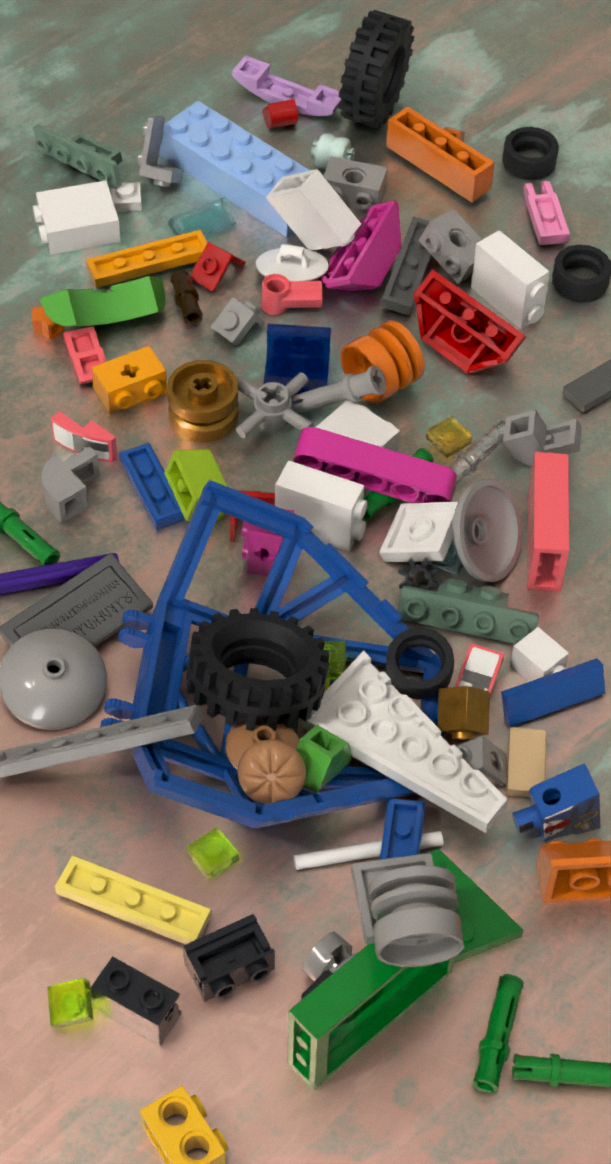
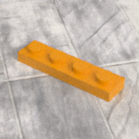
[86,229,207,288]

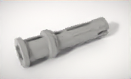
[291,366,386,415]

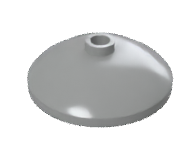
[453,479,522,582]
[0,629,107,731]

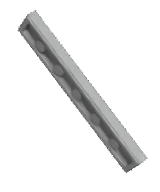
[0,705,204,778]

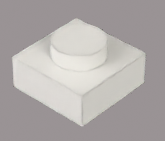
[111,182,142,212]

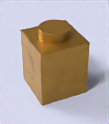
[438,685,490,742]

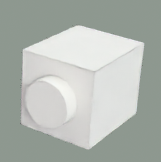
[510,627,569,682]

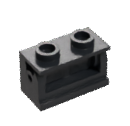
[183,914,275,1002]
[90,956,181,1046]

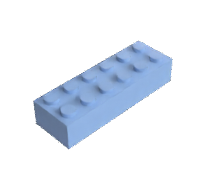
[159,101,310,238]

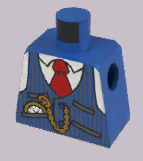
[512,763,601,843]

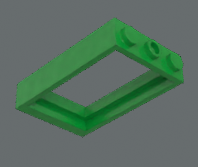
[287,909,461,1090]

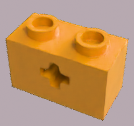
[91,346,167,414]

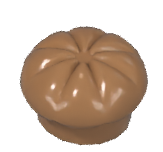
[238,739,306,805]

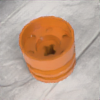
[340,320,425,405]

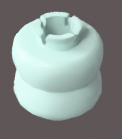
[311,133,355,170]

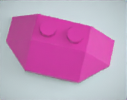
[320,200,402,291]

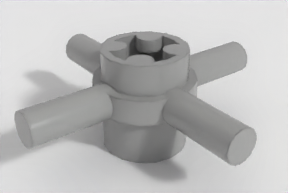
[236,372,314,438]

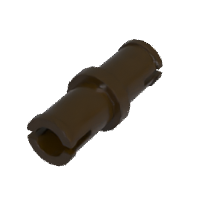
[170,270,203,325]

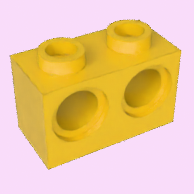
[140,1085,229,1164]

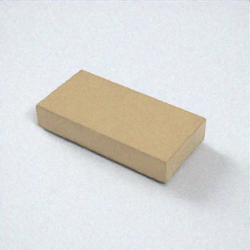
[506,727,546,798]

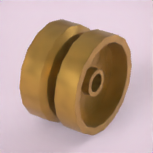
[167,360,239,443]

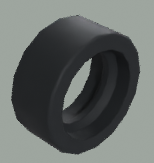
[502,127,559,180]
[552,244,611,301]
[386,627,454,700]

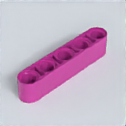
[293,427,457,503]

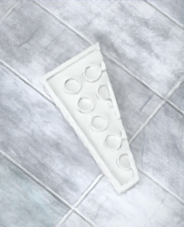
[301,651,507,833]

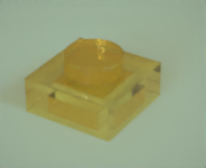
[426,416,473,458]

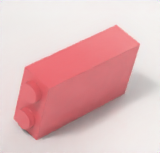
[527,452,569,592]

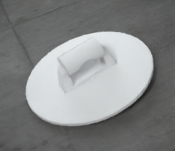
[256,244,329,281]

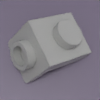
[210,297,265,347]

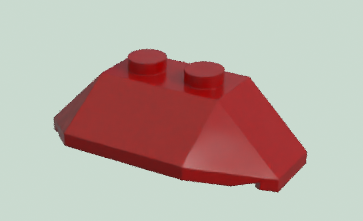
[413,269,527,374]

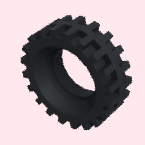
[338,10,414,128]
[186,608,330,731]

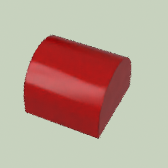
[262,99,298,130]

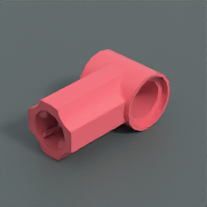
[260,274,323,315]

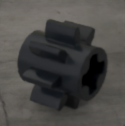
[398,557,439,590]

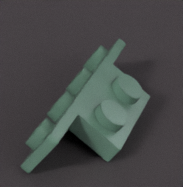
[33,124,123,188]
[398,579,539,644]

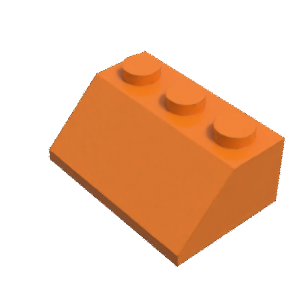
[536,838,611,903]

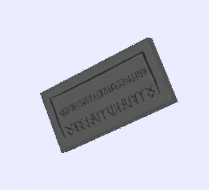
[0,553,153,673]

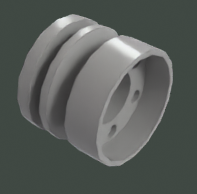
[368,865,464,967]

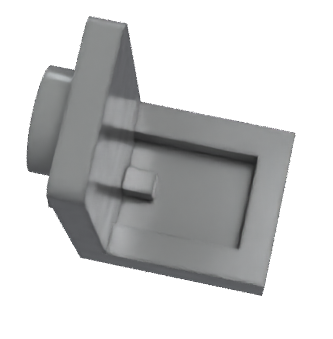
[138,116,184,187]

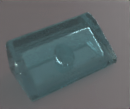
[168,197,237,237]

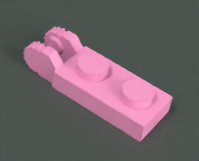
[523,181,570,245]

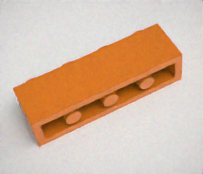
[386,106,495,203]

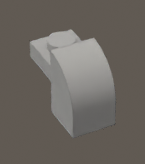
[503,409,582,466]
[41,446,100,524]

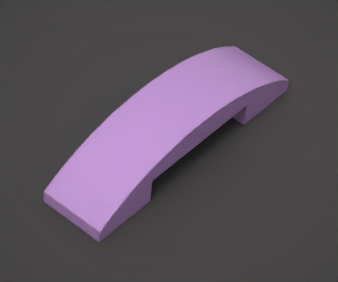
[232,55,341,116]

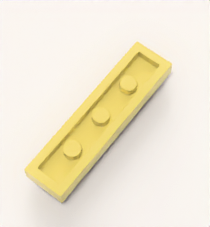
[55,855,211,945]

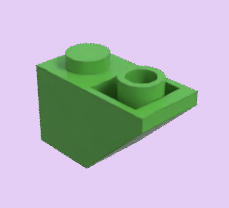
[296,725,352,793]

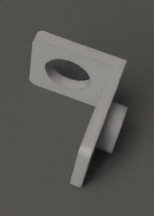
[456,736,507,786]

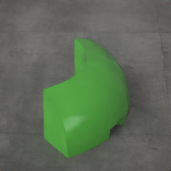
[40,276,165,327]

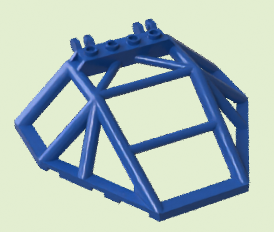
[100,480,448,829]

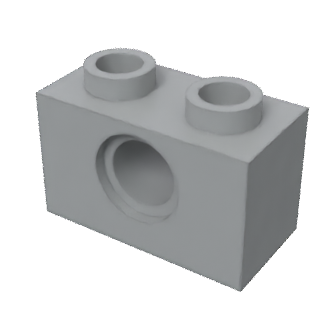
[323,156,388,211]
[418,209,482,284]

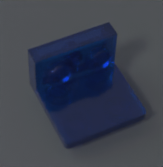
[263,323,331,394]

